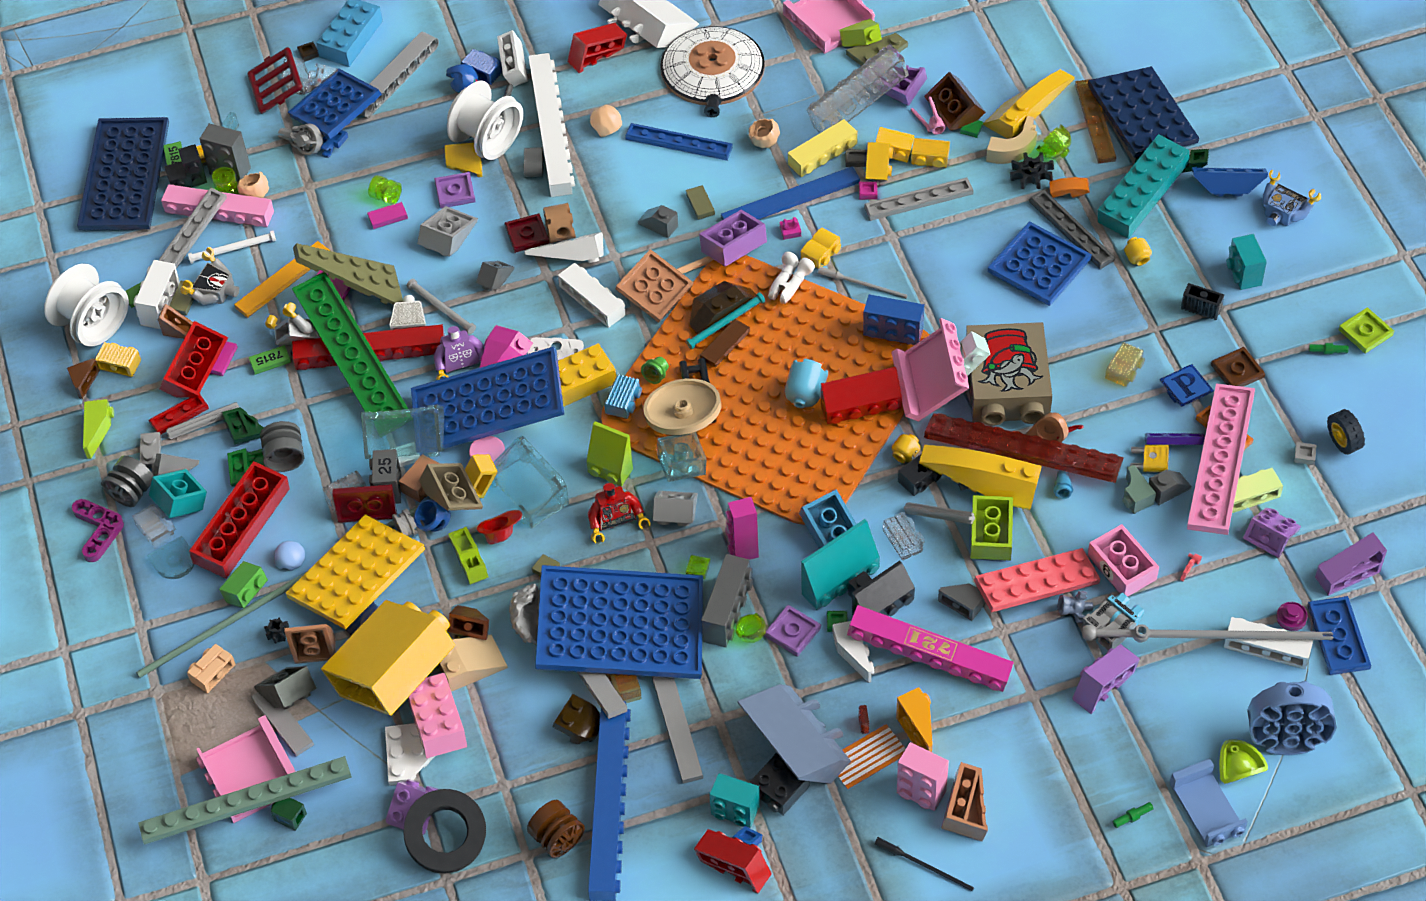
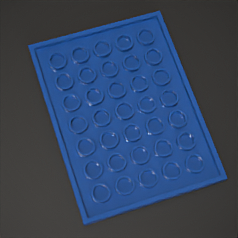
[535,565,703,679]

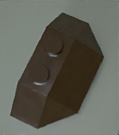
[689,281,760,335]

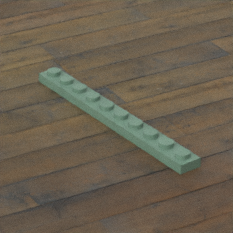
[138,756,352,845]

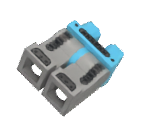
[1082,592,1144,650]

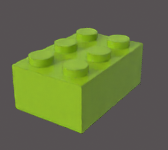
[970,495,1013,561]

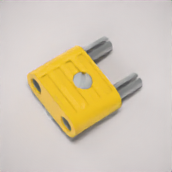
[1130,444,1169,472]

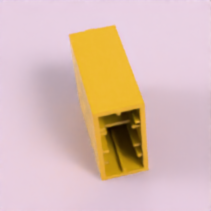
[321,600,455,716]

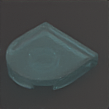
[147,536,194,579]

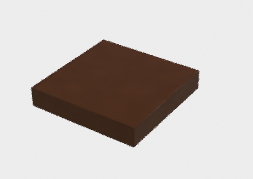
[1211,347,1265,387]

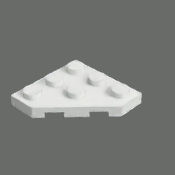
[385,723,435,786]

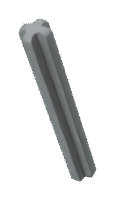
[166,402,239,439]
[904,502,975,524]

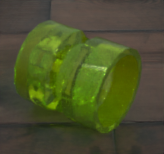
[212,167,239,195]
[368,175,402,205]

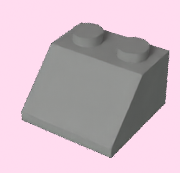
[653,490,698,526]

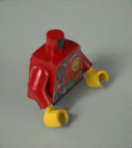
[588,483,651,544]

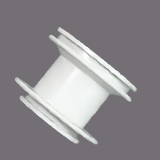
[447,81,523,160]
[44,264,129,346]

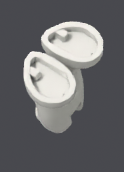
[768,252,815,304]

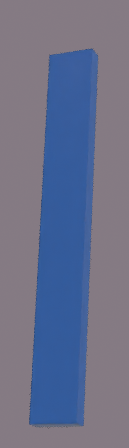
[721,166,860,220]

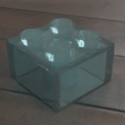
[657,432,707,482]

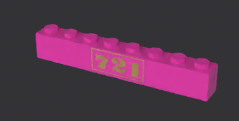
[847,605,1014,692]

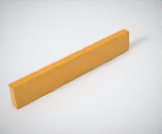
[234,241,330,318]

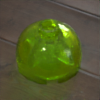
[1036,124,1072,160]

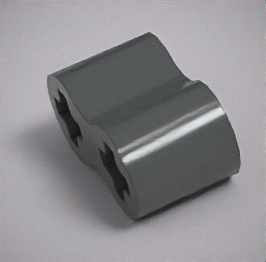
[524,147,543,178]

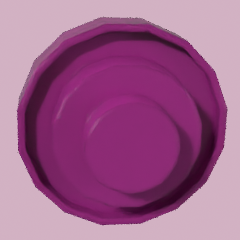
[1276,602,1308,631]

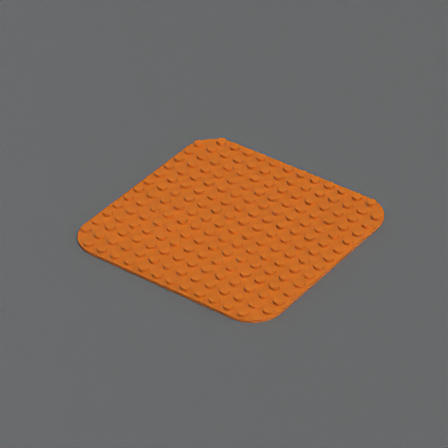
[601,255,930,525]

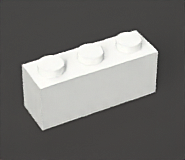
[497,30,528,87]

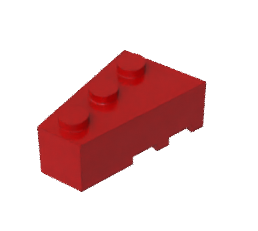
[567,23,627,73]

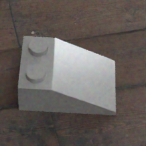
[417,206,478,256]

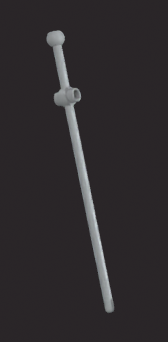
[1082,624,1334,643]

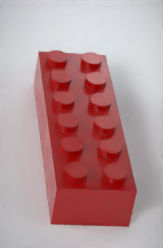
[189,461,290,579]

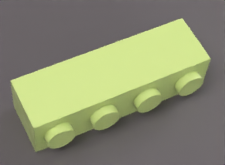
[1232,468,1283,513]

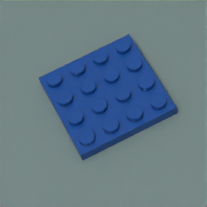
[288,68,382,139]
[987,221,1092,306]

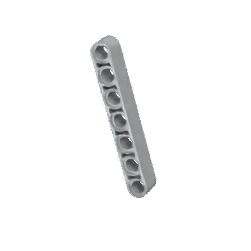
[361,32,439,118]

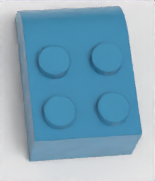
[799,489,856,549]

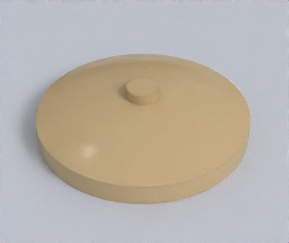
[644,379,721,435]

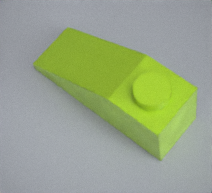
[83,399,114,459]

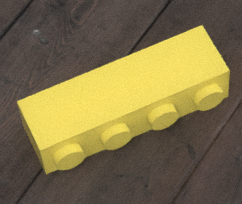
[788,119,858,177]

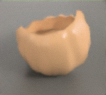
[590,104,622,137]
[748,118,780,149]
[237,171,269,198]

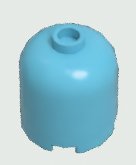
[785,359,828,408]

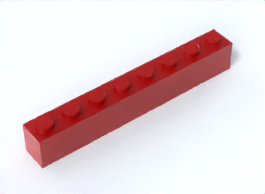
[292,324,445,370]

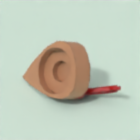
[1025,412,1084,444]

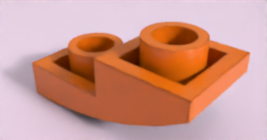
[1049,177,1090,198]

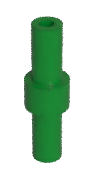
[1309,343,1349,354]
[1112,802,1154,828]

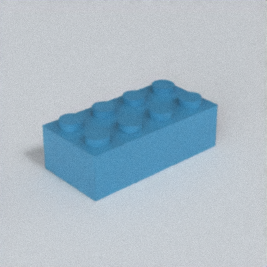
[316,0,383,67]

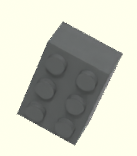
[199,123,251,182]

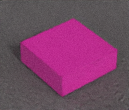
[859,181,877,200]

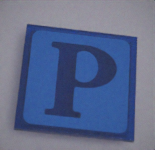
[1160,364,1214,407]

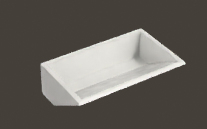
[598,0,699,48]

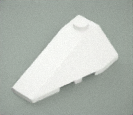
[525,232,604,263]

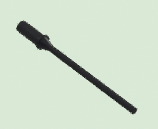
[874,837,974,891]

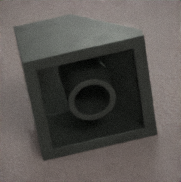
[254,666,317,710]

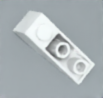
[833,621,874,683]

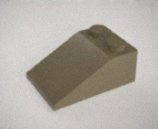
[419,463,483,510]

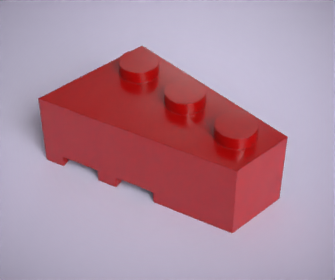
[694,829,772,894]

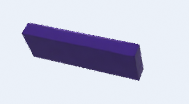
[1145,433,1205,445]

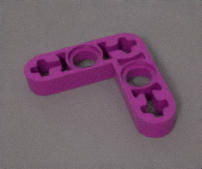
[72,499,124,562]

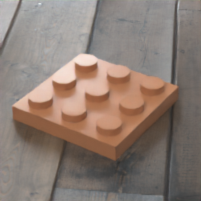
[615,249,694,323]

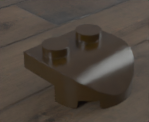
[552,694,600,744]

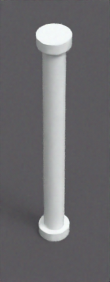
[188,231,276,264]

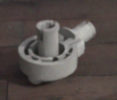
[278,124,324,155]

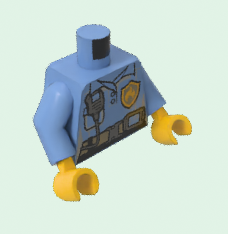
[1263,170,1321,226]

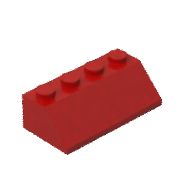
[159,321,228,398]
[821,367,902,425]

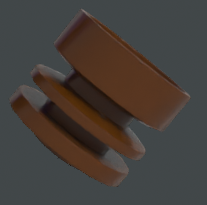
[527,799,585,858]

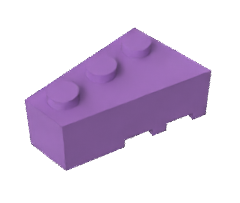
[861,60,927,106]
[1315,532,1387,596]
[1072,644,1140,714]

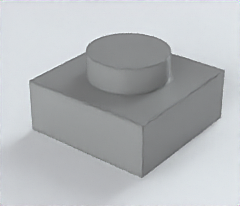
[1294,442,1316,465]

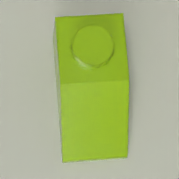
[839,19,882,47]

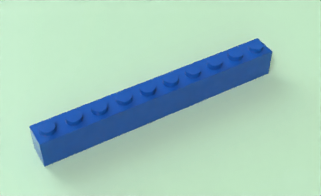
[588,701,631,901]

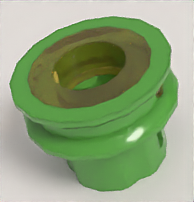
[641,356,669,384]

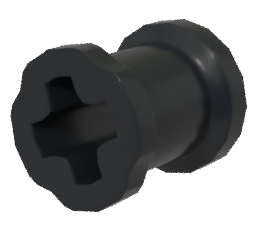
[704,94,721,117]

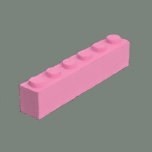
[161,184,274,227]

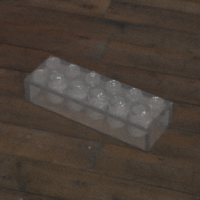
[807,44,909,133]

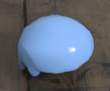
[274,541,305,571]

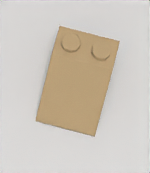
[438,635,508,692]

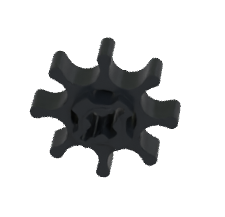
[1010,152,1054,189]

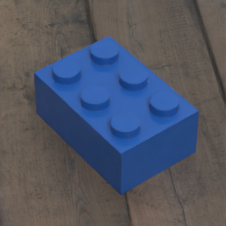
[863,294,925,345]

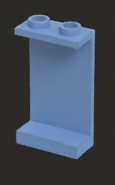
[1170,758,1248,847]

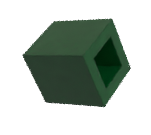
[271,798,307,831]

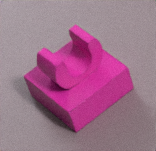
[779,217,802,240]

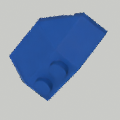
[1192,167,1268,197]

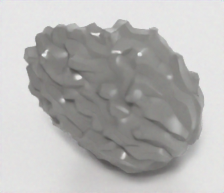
[509,584,540,645]

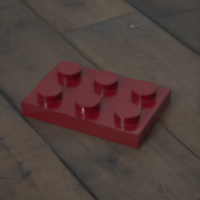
[332,485,397,523]

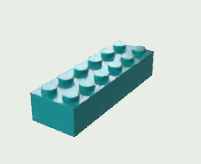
[1097,134,1190,239]

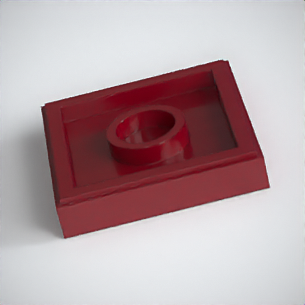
[504,213,550,253]

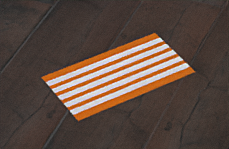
[838,724,906,789]

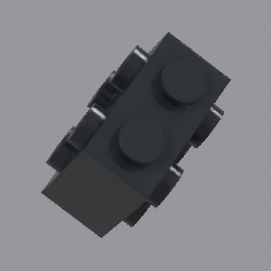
[750,752,810,816]

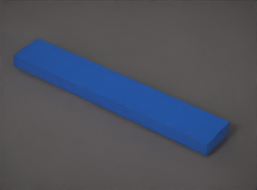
[625,123,733,161]

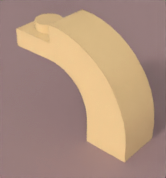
[986,116,1037,164]

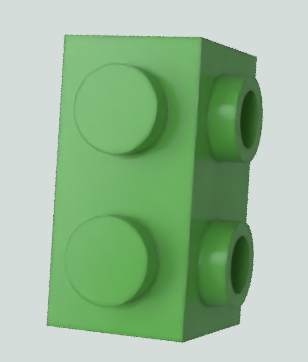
[219,561,268,608]

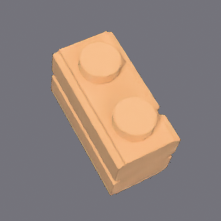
[187,644,236,693]

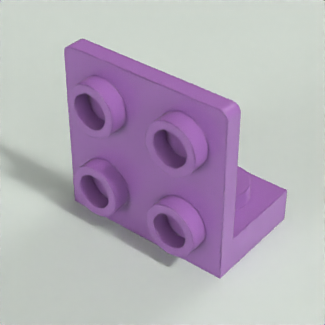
[1243,508,1301,558]

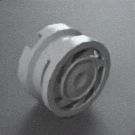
[392,508,418,536]

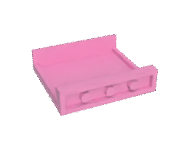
[783,0,875,54]
[892,318,969,422]
[196,715,296,823]

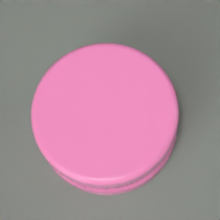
[469,436,506,471]

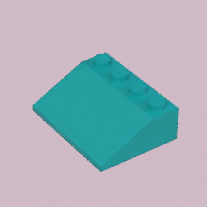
[801,519,880,610]

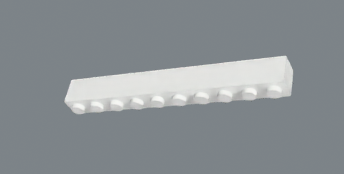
[529,53,575,197]

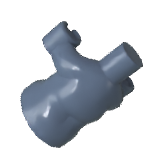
[1057,591,1093,623]

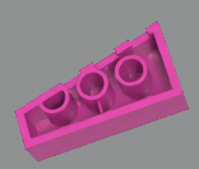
[725,497,759,560]

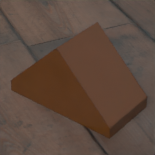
[67,358,100,399]

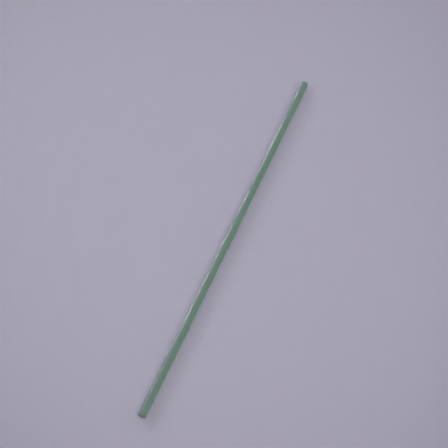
[136,498,431,678]

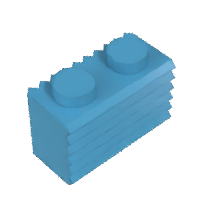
[604,374,642,419]

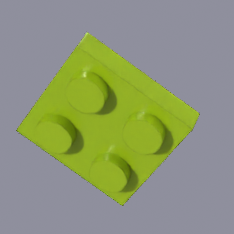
[1338,307,1394,354]

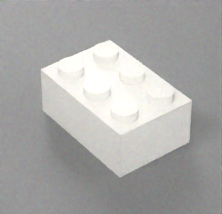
[134,260,180,329]

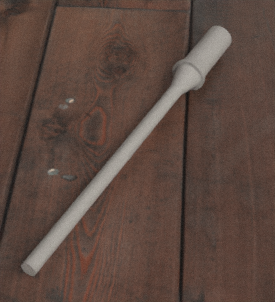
[818,267,908,298]

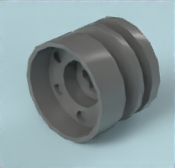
[260,421,305,472]
[101,455,154,507]

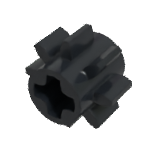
[264,617,289,644]

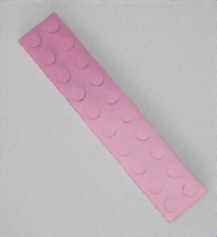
[1187,384,1255,535]

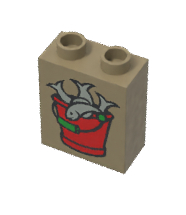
[966,322,1052,426]

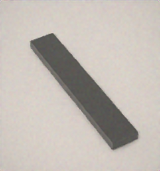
[1029,190,1115,269]

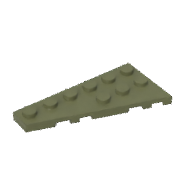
[293,243,403,305]

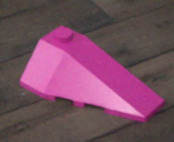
[480,325,533,368]

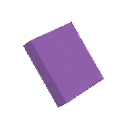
[434,172,476,209]
[764,605,821,657]

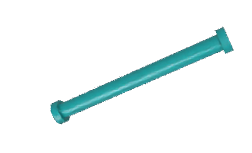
[686,292,765,349]

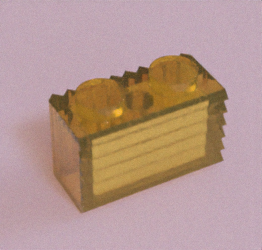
[1105,342,1145,387]

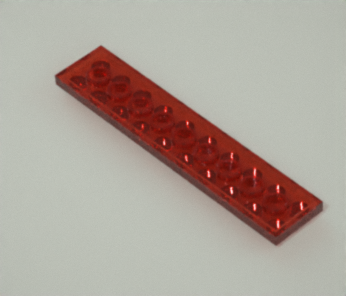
[924,413,1124,483]

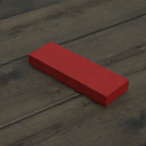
[149,394,209,435]

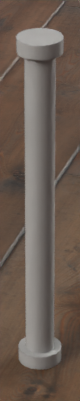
[407,279,476,334]

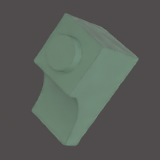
[1123,465,1156,514]

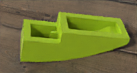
[448,527,489,584]

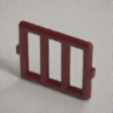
[247,47,303,114]

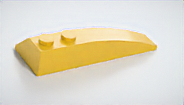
[983,69,1075,139]
[919,445,1042,511]

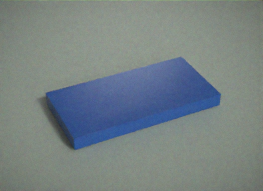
[1307,596,1372,675]

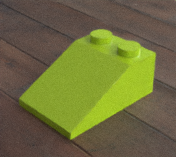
[586,421,633,486]

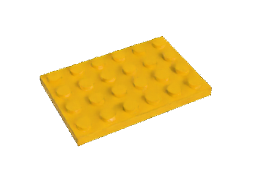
[286,515,425,629]

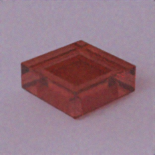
[858,705,869,734]

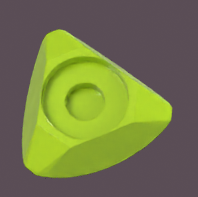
[1219,739,1268,784]

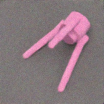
[911,97,946,135]

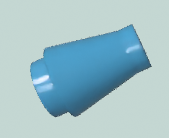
[1053,470,1073,499]

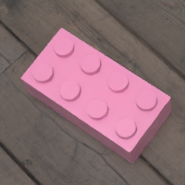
[407,673,467,759]

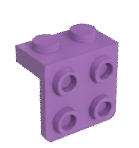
[386,779,438,835]

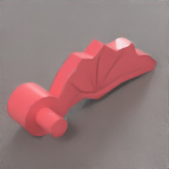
[1180,553,1202,581]

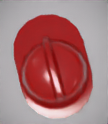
[477,510,522,544]

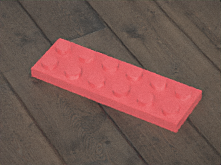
[974,548,1101,613]

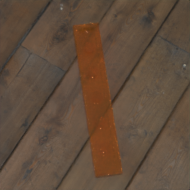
[1075,79,1116,164]

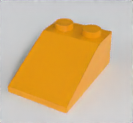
[896,687,933,752]

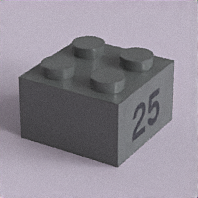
[369,449,402,504]

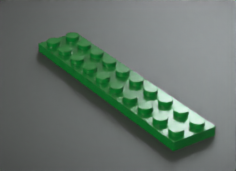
[292,272,414,439]

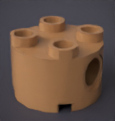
[543,203,576,243]

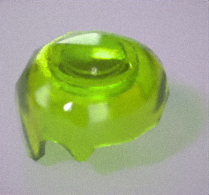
[736,613,766,643]

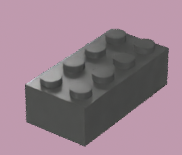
[701,554,753,648]

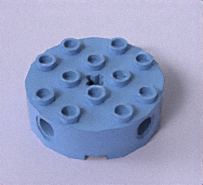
[1247,681,1337,755]

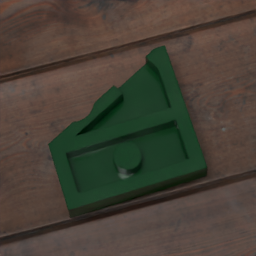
[222,407,264,445]

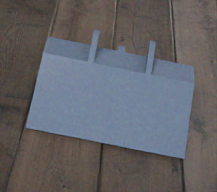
[737,684,851,784]

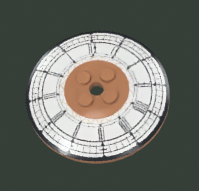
[660,26,765,105]

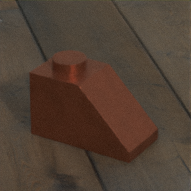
[447,605,489,640]

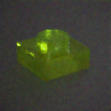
[686,555,711,579]

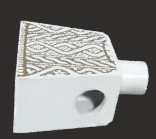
[390,295,426,330]

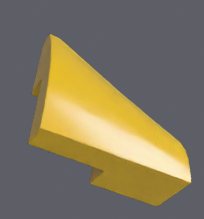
[445,143,483,177]

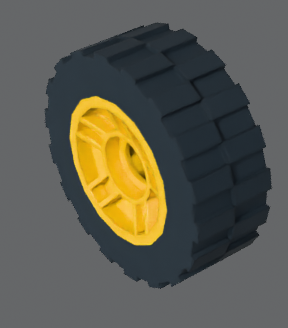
[1327,409,1365,455]

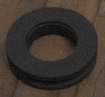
[403,789,486,873]

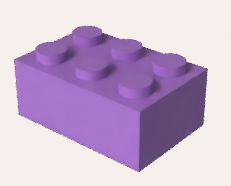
[699,210,767,266]

